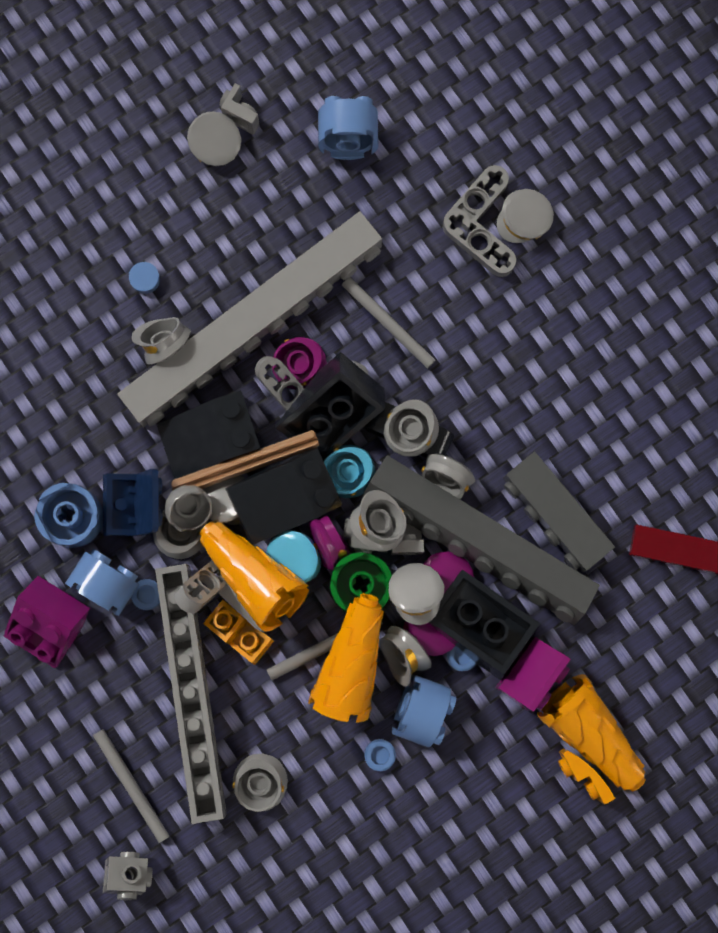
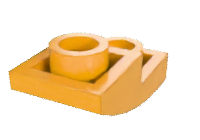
[203,599,274,665]
[558,748,616,805]

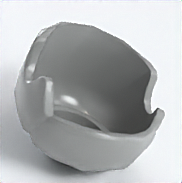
[165,485,212,532]

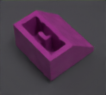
[4,576,90,669]
[495,637,571,712]

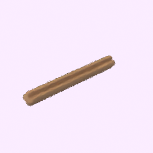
[171,430,319,490]

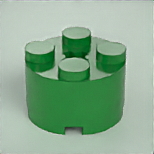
[330,552,392,612]

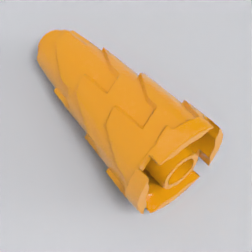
[200,521,309,632]
[308,593,384,723]
[537,674,646,791]

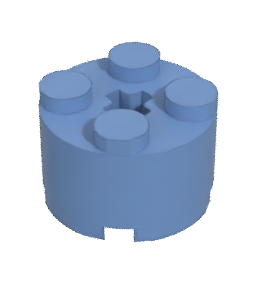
[318,96,378,160]
[34,483,103,548]
[65,548,139,616]
[392,674,456,748]

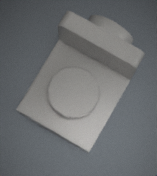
[219,83,259,135]
[391,524,424,555]

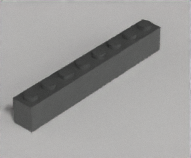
[363,455,600,625]

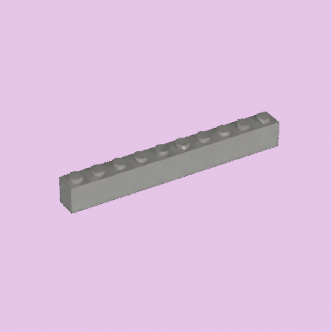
[117,211,382,427]

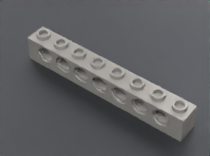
[155,564,227,824]

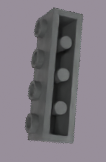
[503,451,615,572]

